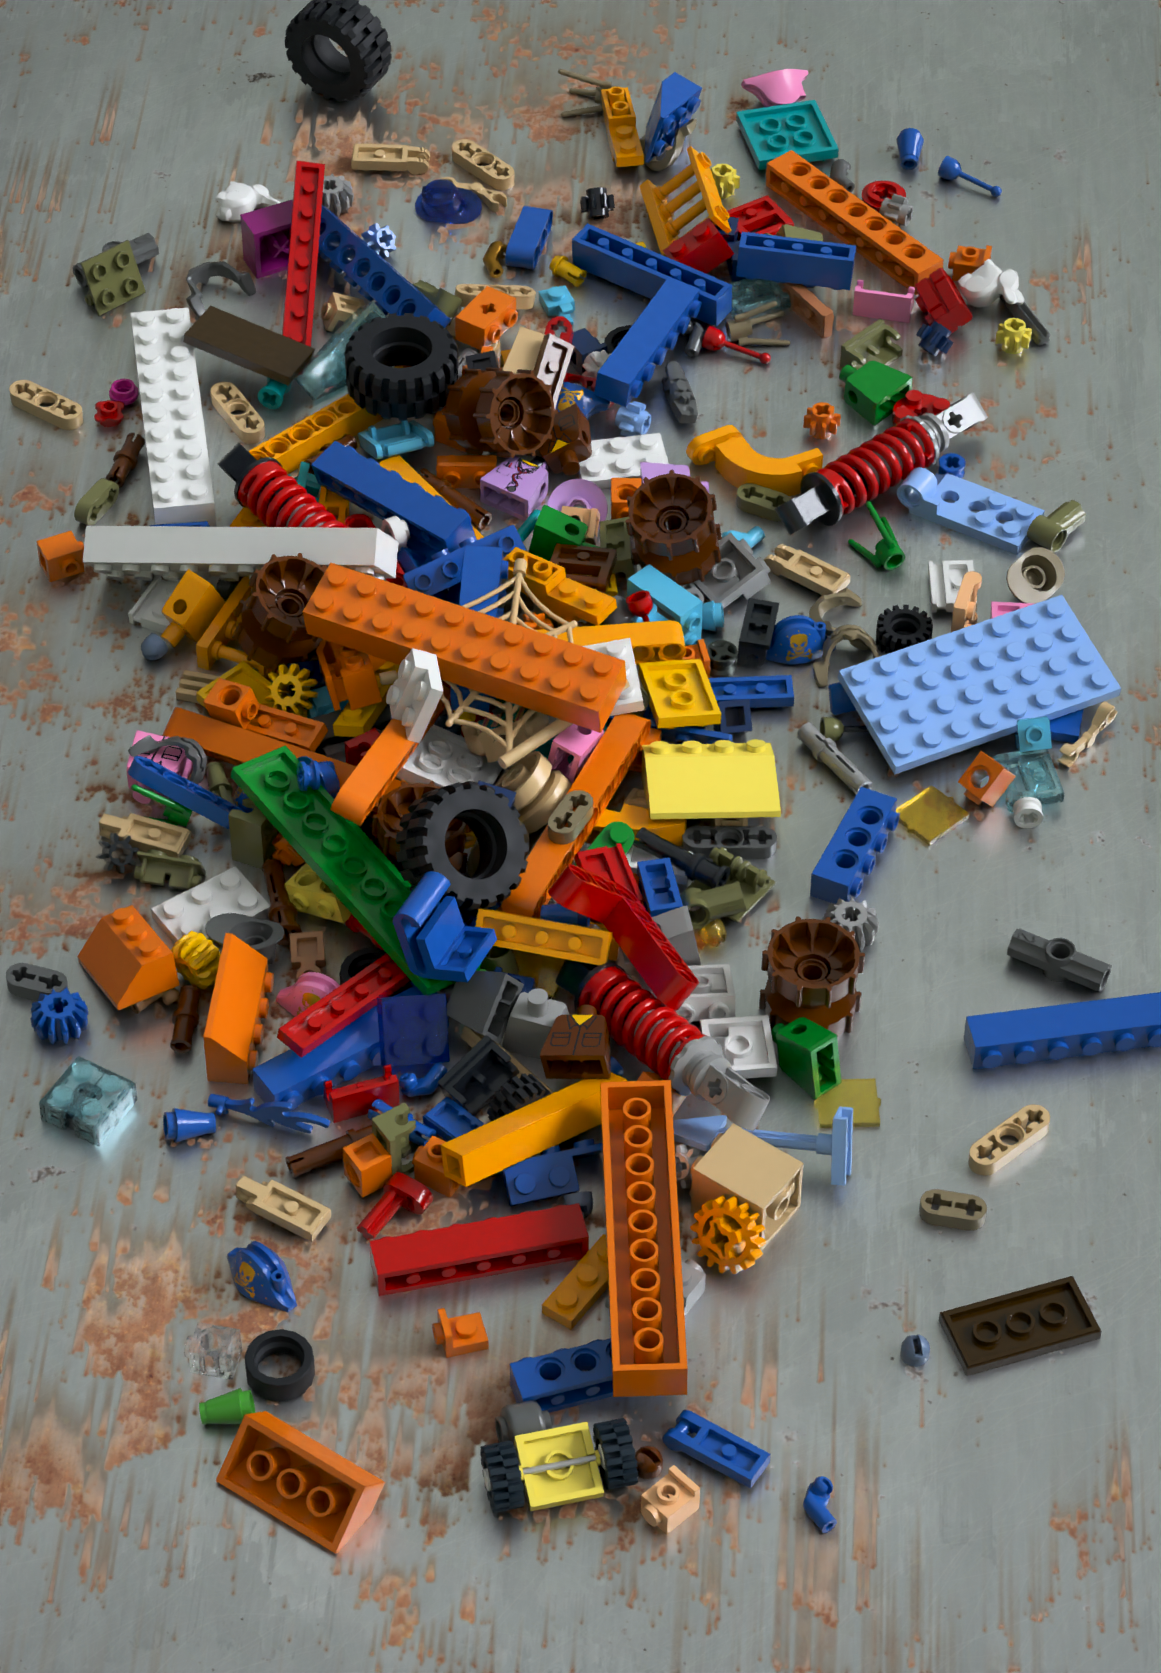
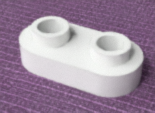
[380,516,410,552]

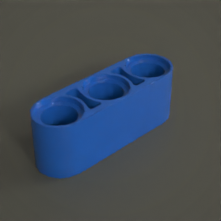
[505,206,553,270]

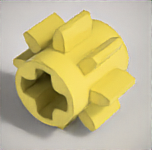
[711,163,740,199]
[995,318,1032,354]

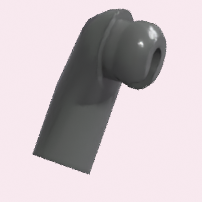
[830,159,855,192]
[681,321,705,357]

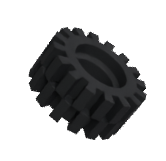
[875,604,933,655]
[487,1073,552,1121]

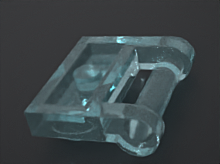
[729,279,791,318]
[993,749,1064,813]

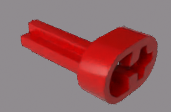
[357,1172,434,1240]

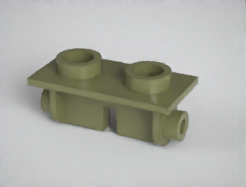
[134,849,206,890]

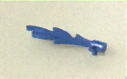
[208,1094,331,1134]

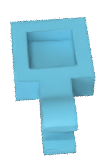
[538,285,575,327]

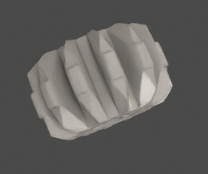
[322,173,354,218]
[822,897,879,952]

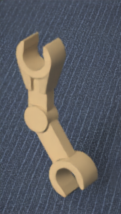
[440,177,507,212]
[1057,701,1118,767]

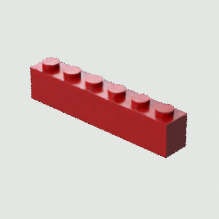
[369,1203,589,1296]

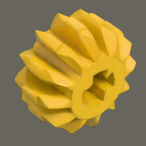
[263,664,318,716]
[171,931,221,990]

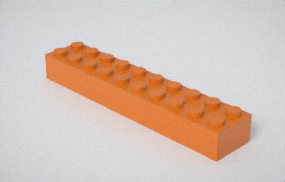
[303,562,627,733]
[600,1080,688,1397]

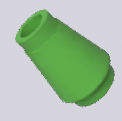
[199,1388,256,1425]

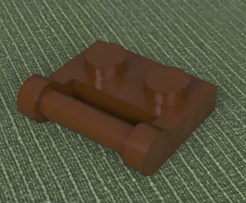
[550,543,617,593]

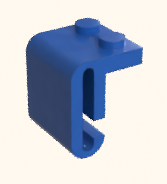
[393,871,497,983]

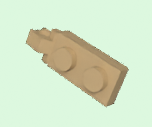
[99,813,191,858]
[235,1175,331,1242]

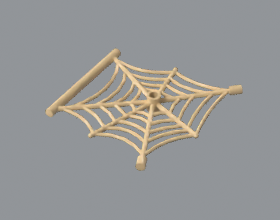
[379,558,630,769]

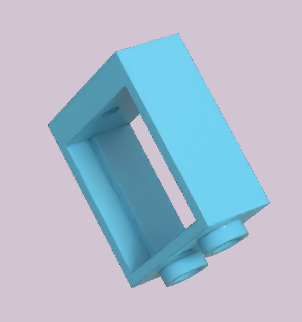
[627,564,703,646]

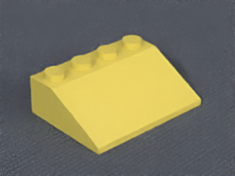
[641,739,781,819]

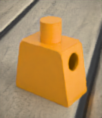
[160,569,225,648]

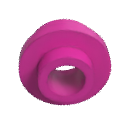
[109,379,139,405]

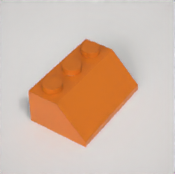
[77,905,180,1011]

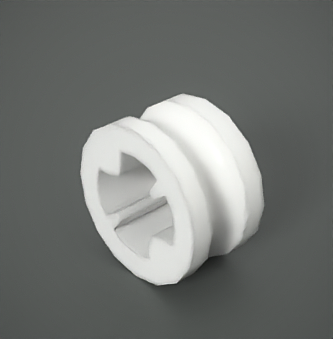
[1013,797,1043,828]

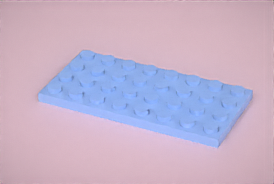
[838,595,1121,775]

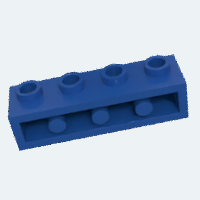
[736,232,856,290]

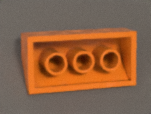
[203,933,274,1084]
[216,1411,385,1554]

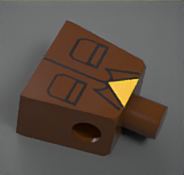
[538,403,592,475]
[540,1004,611,1079]

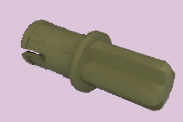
[205,762,234,804]

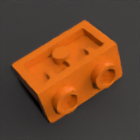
[436,455,497,489]

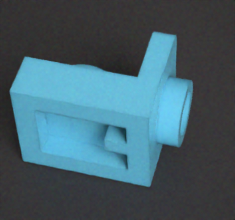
[1015,716,1052,752]

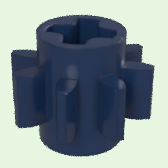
[916,321,954,357]

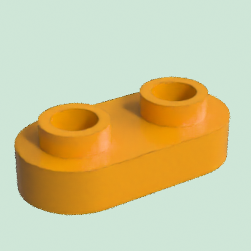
[686,425,743,465]

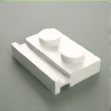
[928,560,977,613]
[128,576,179,633]

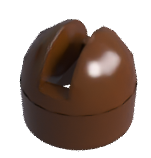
[635,1446,663,1479]

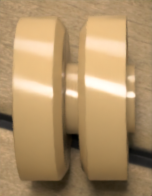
[495,751,572,834]

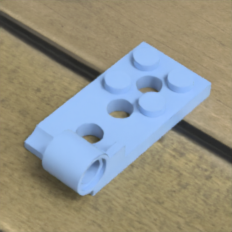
[897,467,1045,555]

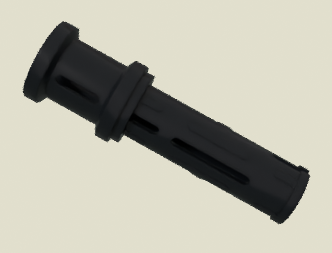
[633,827,730,889]

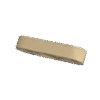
[452,139,515,191]
[455,284,536,309]
[9,380,83,430]
[210,382,265,444]
[968,1104,1050,1176]

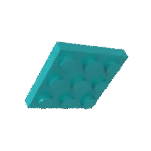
[736,100,839,170]

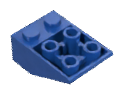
[644,72,702,163]

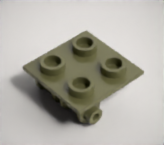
[80,240,146,316]
[685,847,776,923]

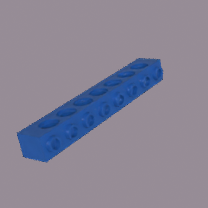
[318,205,451,328]

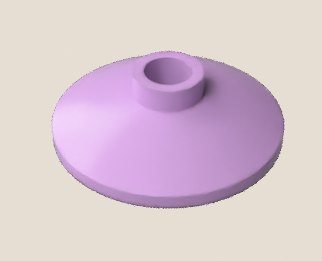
[547,479,608,530]

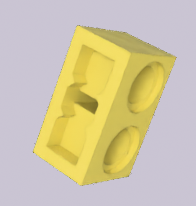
[285,863,351,923]

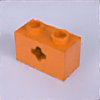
[455,286,518,350]

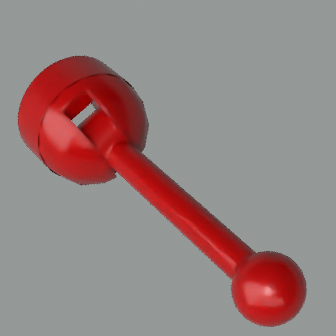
[702,326,771,364]
[626,590,653,622]

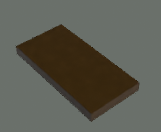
[183,305,315,386]
[939,1276,1102,1376]

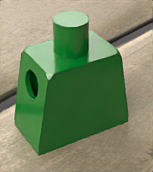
[839,361,913,426]
[529,505,600,561]
[771,1017,842,1100]

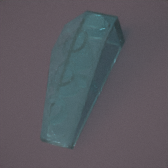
[295,302,386,401]

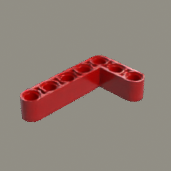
[548,864,699,1010]

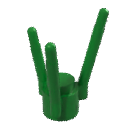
[848,501,905,570]
[131,784,192,828]

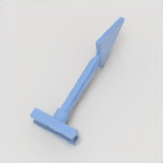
[673,1106,853,1186]

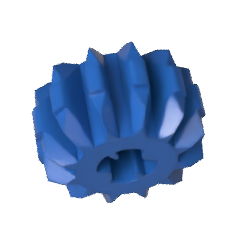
[30,987,88,1045]

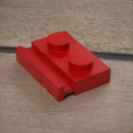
[574,843,643,904]

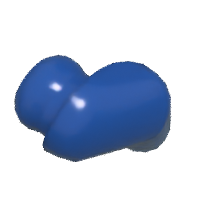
[399,1063,448,1097]
[803,1476,837,1533]

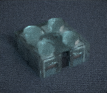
[39,1056,138,1147]

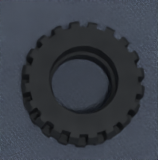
[285,0,392,102]
[345,313,458,421]
[396,781,529,914]

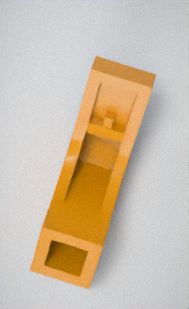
[715,436,823,496]

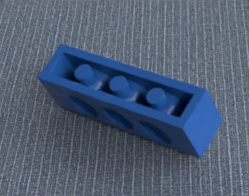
[810,787,900,905]
[510,1338,613,1413]

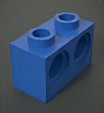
[637,858,683,917]

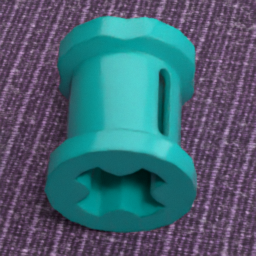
[257,377,292,409]

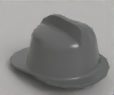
[205,913,284,965]

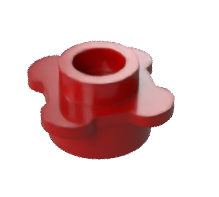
[94,400,124,427]

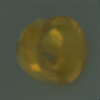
[698,918,727,947]

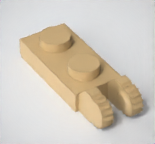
[351,143,431,175]
[764,543,850,595]

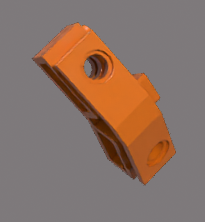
[316,639,387,711]

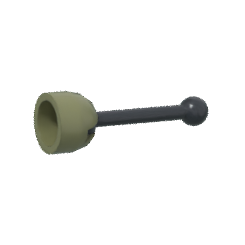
[820,717,869,742]

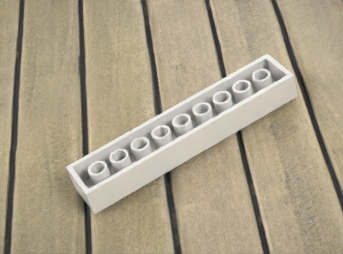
[131,307,217,527]
[83,526,398,581]

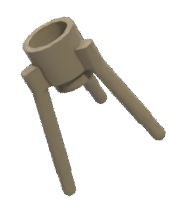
[558,69,618,117]
[725,301,790,346]

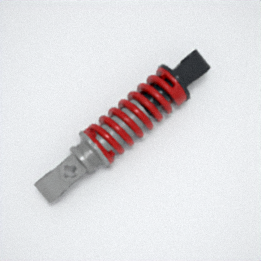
[775,392,988,535]
[217,442,387,581]
[555,959,771,1131]

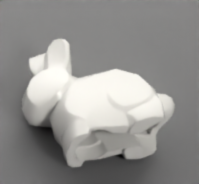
[216,181,281,223]
[958,259,1025,308]

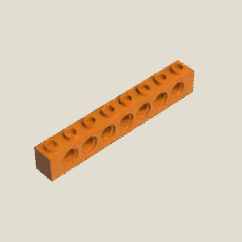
[766,150,944,296]

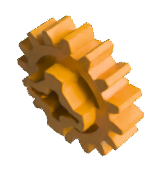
[690,1195,766,1274]

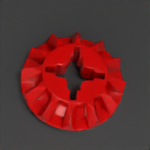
[862,181,906,212]

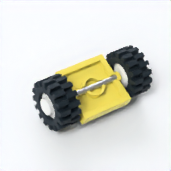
[480,1418,638,1513]

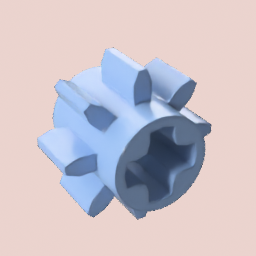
[361,223,396,259]
[615,400,652,437]

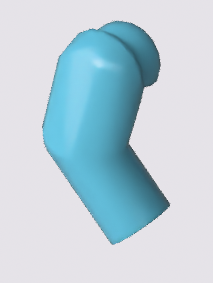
[719,526,765,548]

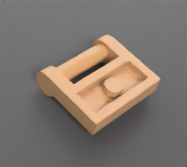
[951,571,982,632]

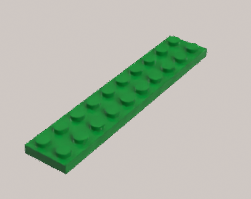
[231,745,481,997]

